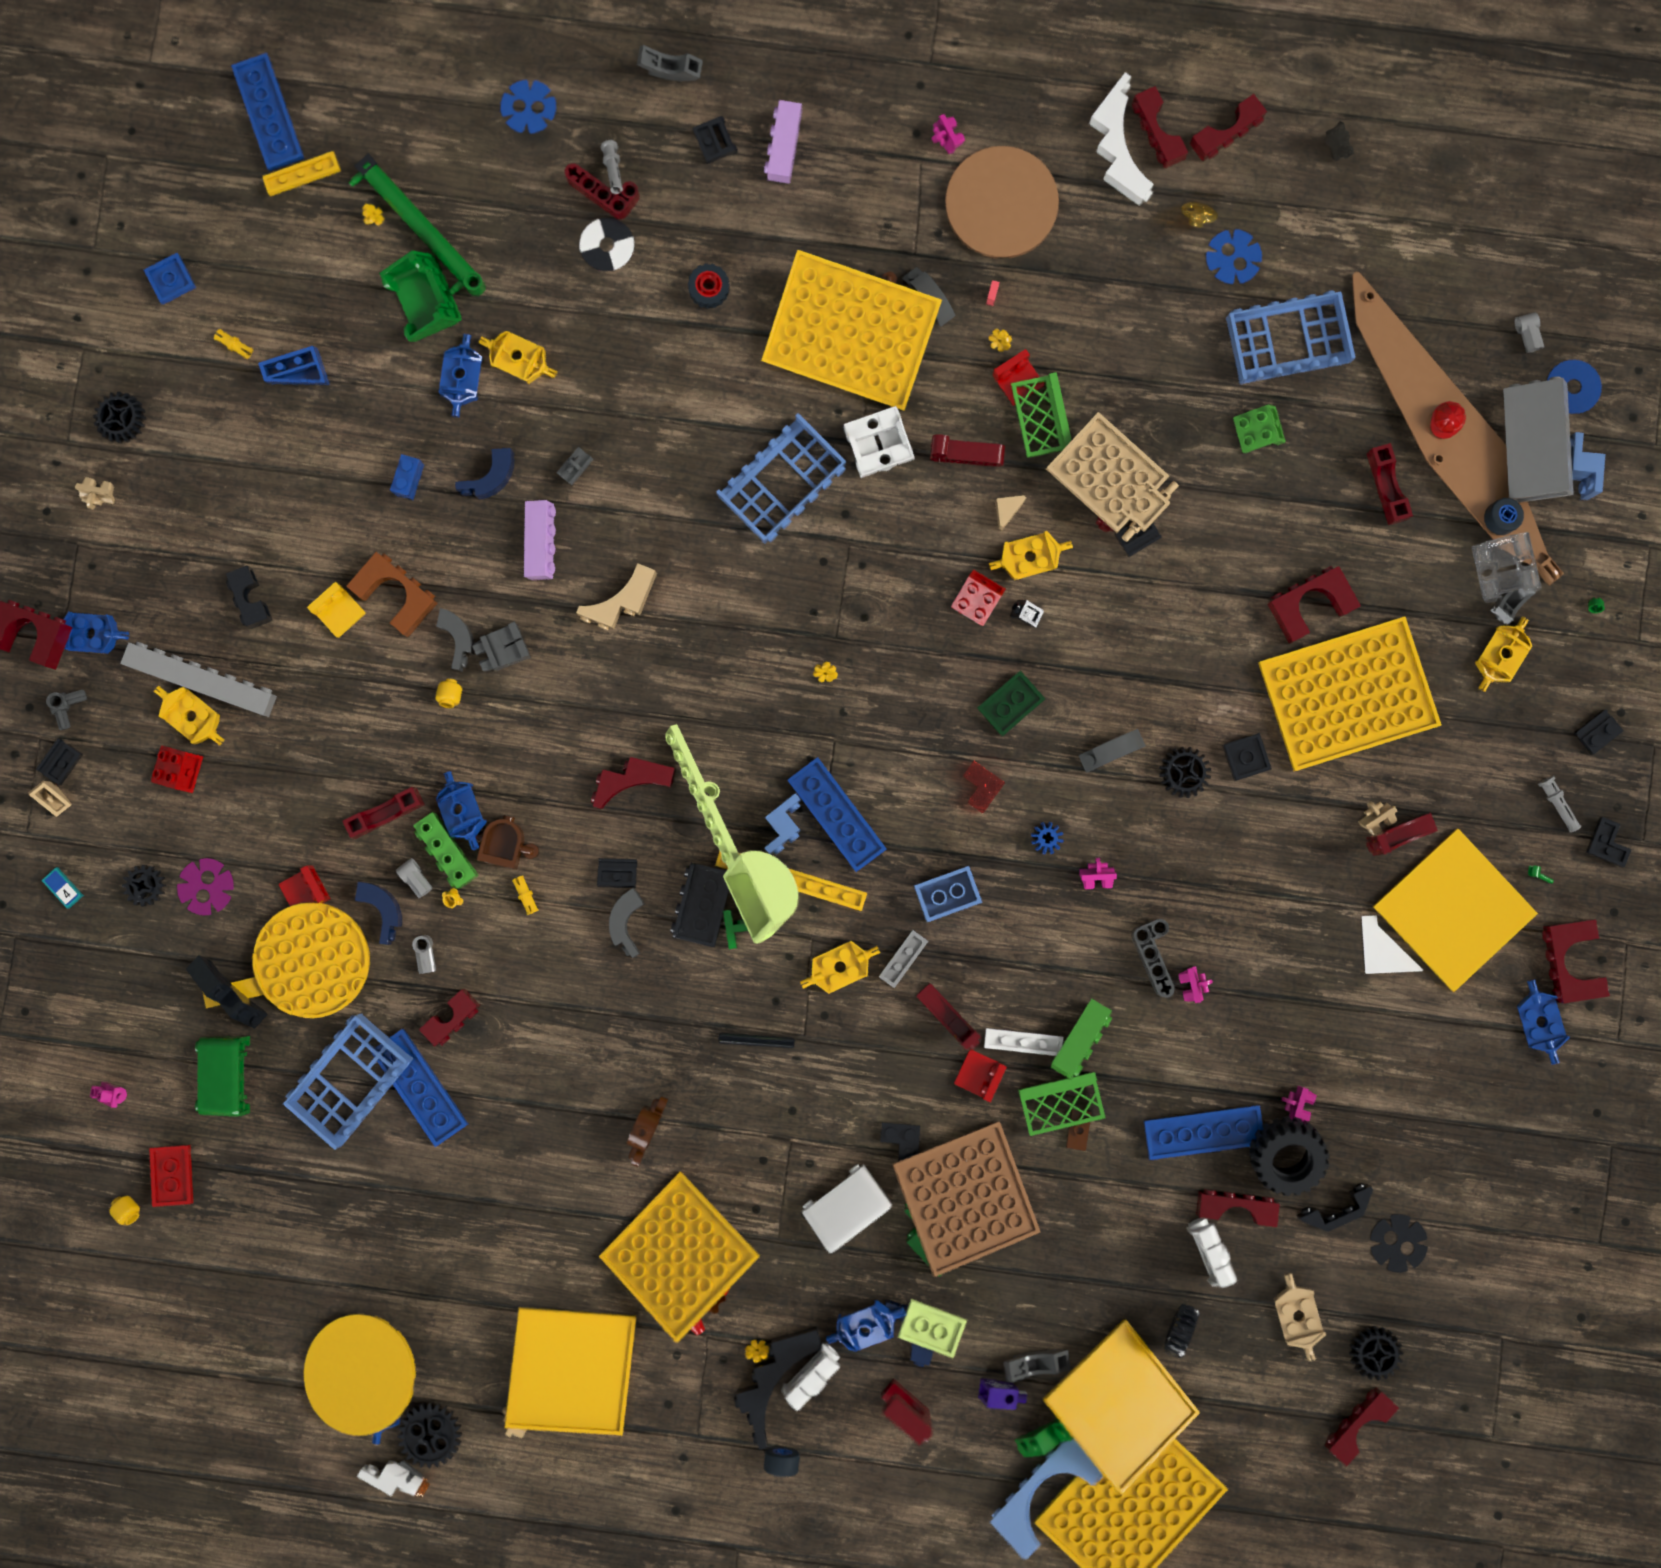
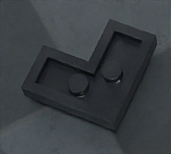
[1586,817,1632,867]
[880,1122,921,1161]

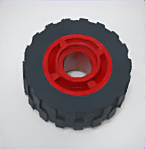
[688,263,730,309]

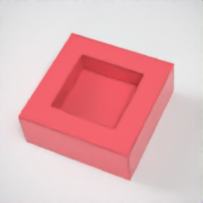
[986,280,1000,306]

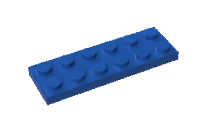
[231,53,305,171]
[787,757,887,872]
[370,1029,468,1147]
[1143,1105,1263,1160]

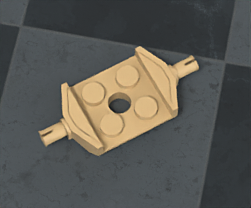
[1274,1273,1326,1361]

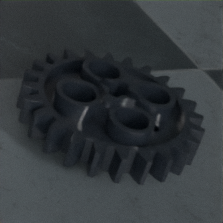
[397,1402,463,1469]

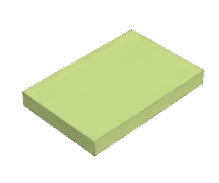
[898,1299,967,1358]

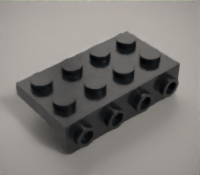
[670,862,729,948]

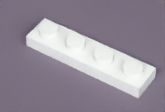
[984,1028,1063,1056]

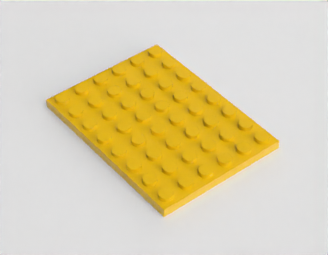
[761,250,942,411]
[1258,617,1441,771]
[1034,1438,1228,1568]

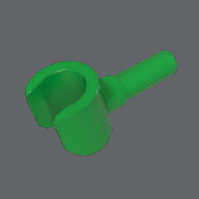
[1528,865,1554,884]

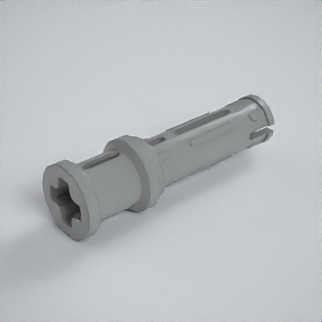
[601,140,623,194]
[1538,776,1581,833]

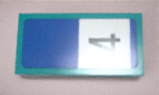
[42,867,84,909]

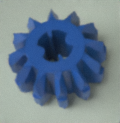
[1031,822,1064,854]

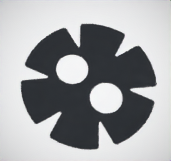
[1370,1214,1428,1273]

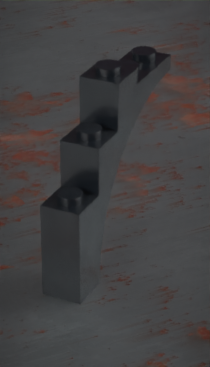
[734,1326,821,1450]

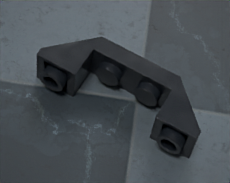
[1296,1183,1373,1232]

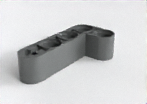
[1131,919,1175,998]

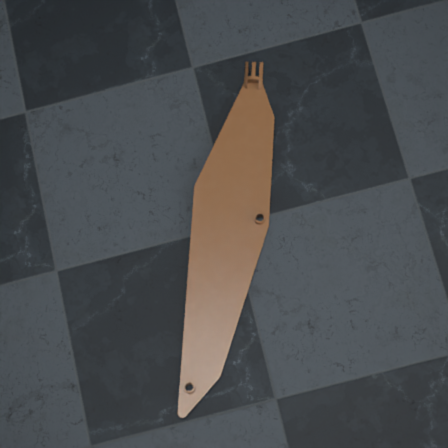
[1352,272,1564,586]

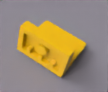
[307,582,366,638]

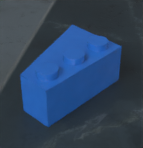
[258,346,330,385]

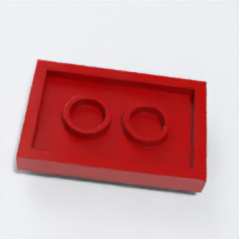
[149,1144,193,1207]

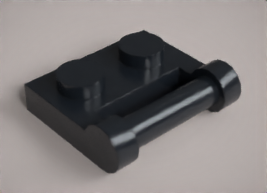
[692,116,738,164]

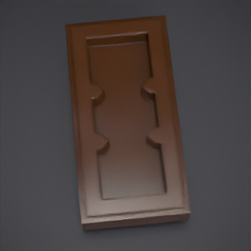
[1066,1109,1092,1151]

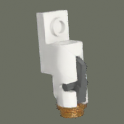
[357,1460,430,1498]

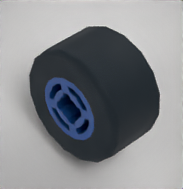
[1484,498,1524,535]
[764,1446,800,1477]

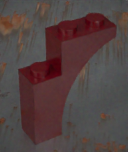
[591,757,676,810]
[1366,813,1438,856]
[916,982,981,1051]

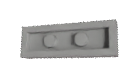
[879,930,928,988]

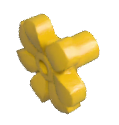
[362,204,384,226]
[989,329,1012,352]
[813,662,838,683]
[745,1340,770,1362]

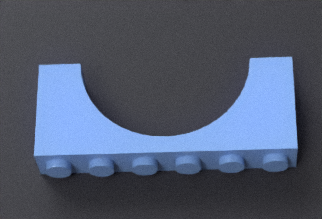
[990,1439,1103,1559]

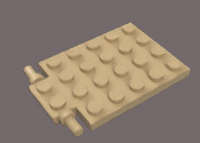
[1046,412,1179,542]

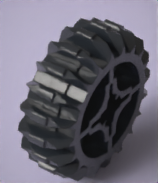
[92,392,147,443]
[1159,747,1211,798]
[1163,1304,1199,1359]
[1349,1326,1403,1381]

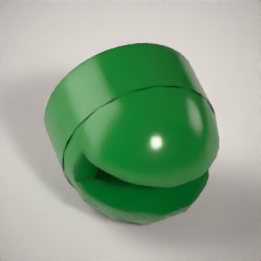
[1588,597,1605,614]

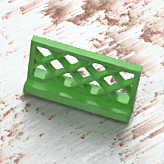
[1011,372,1072,458]
[1018,1072,1106,1136]

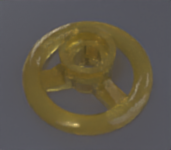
[1181,202,1218,228]

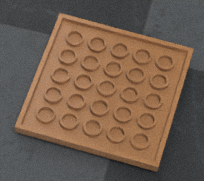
[892,1121,1040,1277]

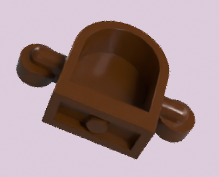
[468,815,539,869]
[627,1096,668,1167]

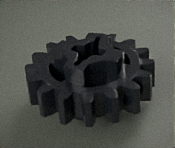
[122,865,166,906]

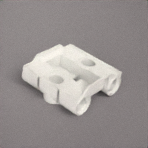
[843,406,915,478]
[1186,1218,1237,1288]
[782,1343,840,1411]

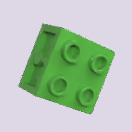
[1233,404,1286,453]

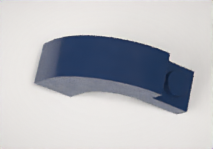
[455,448,514,499]
[355,882,402,945]

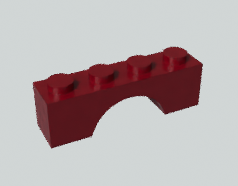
[1132,86,1188,169]
[1190,94,1267,161]
[1366,443,1413,526]
[342,787,425,839]
[1196,1189,1280,1227]
[1325,1387,1399,1467]

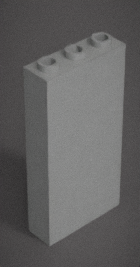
[1503,377,1574,503]

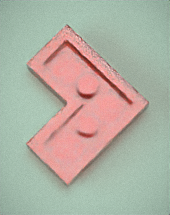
[962,761,1005,814]

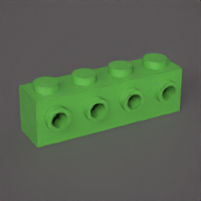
[413,812,479,889]
[1051,999,1113,1080]

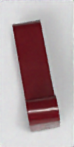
[564,163,640,219]
[930,434,1005,467]

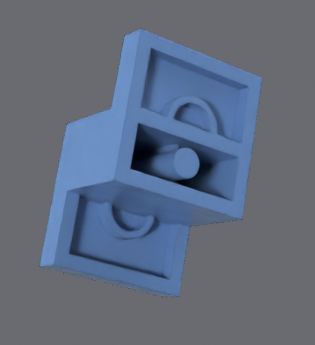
[1570,432,1605,500]
[765,793,801,855]

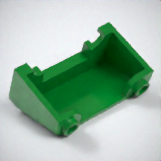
[379,250,461,342]
[195,1036,250,1116]

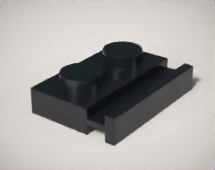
[1114,523,1162,558]
[1574,709,1624,755]
[36,738,83,786]
[597,858,638,888]

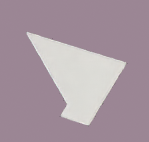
[1362,915,1423,974]

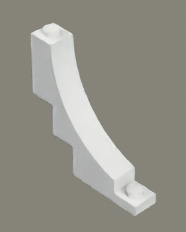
[1090,72,1154,206]

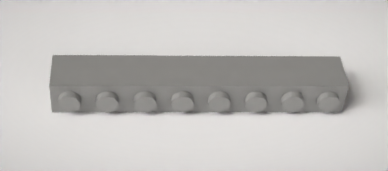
[120,642,277,717]

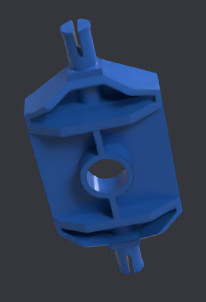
[439,334,484,417]
[63,612,129,654]
[436,771,487,850]
[1517,980,1570,1065]
[826,1300,906,1352]

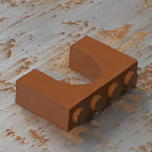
[346,552,438,637]

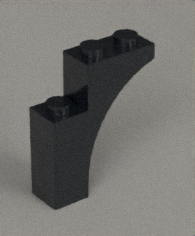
[186,955,268,1029]

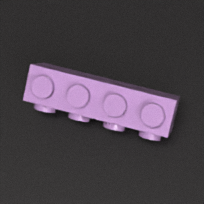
[764,100,802,184]
[524,500,556,580]

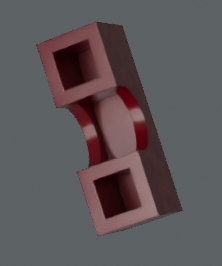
[419,989,481,1047]

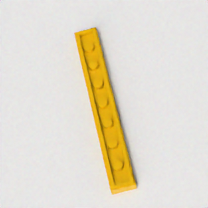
[715,851,867,911]

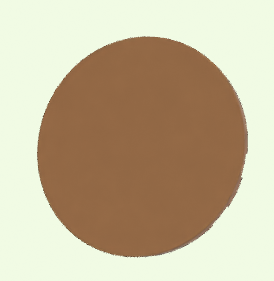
[946,146,1059,258]

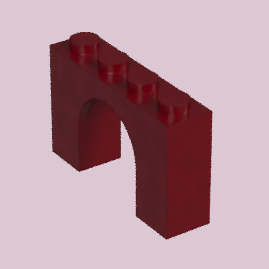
[1268,566,1361,644]
[0,600,73,670]
[1542,919,1610,1004]
[881,1378,933,1446]

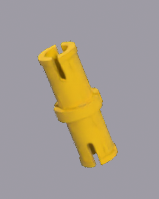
[214,329,253,359]
[512,875,539,915]

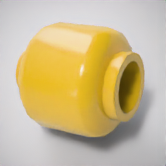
[436,679,462,708]
[109,1196,140,1225]

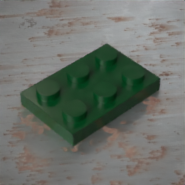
[977,670,1045,737]

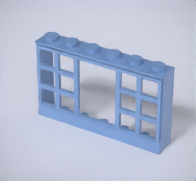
[1226,291,1355,384]
[716,413,846,544]
[283,1013,414,1150]

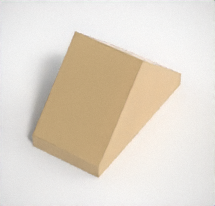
[995,495,1026,531]
[28,781,71,817]

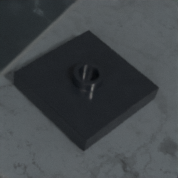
[1222,733,1272,781]

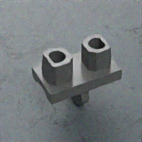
[557,447,594,486]

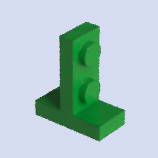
[723,910,748,949]

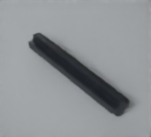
[718,1033,795,1048]

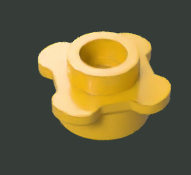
[442,888,463,909]

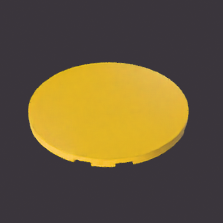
[252,902,370,1018]
[304,1314,416,1436]

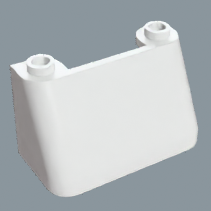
[802,1164,892,1253]

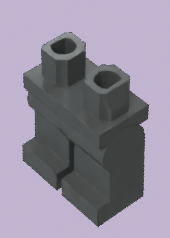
[472,621,531,672]

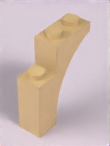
[576,563,657,631]

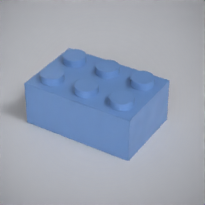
[914,866,982,922]

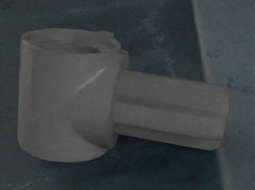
[46,690,87,730]

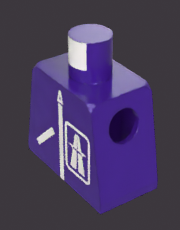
[978,1378,1027,1410]

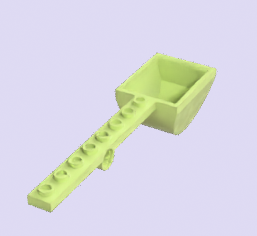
[665,724,798,944]

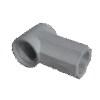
[1515,312,1544,353]
[396,858,433,898]
[412,935,436,974]

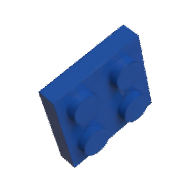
[144,253,196,305]

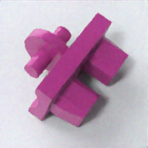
[932,114,965,155]
[1079,857,1117,889]
[1178,966,1213,1003]
[90,1082,127,1108]
[1281,1086,1317,1122]

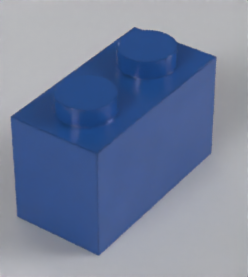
[390,454,424,500]

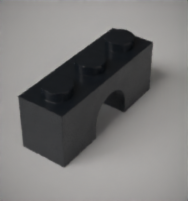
[226,565,273,629]

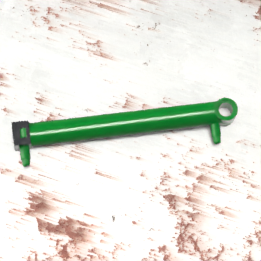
[349,154,486,296]

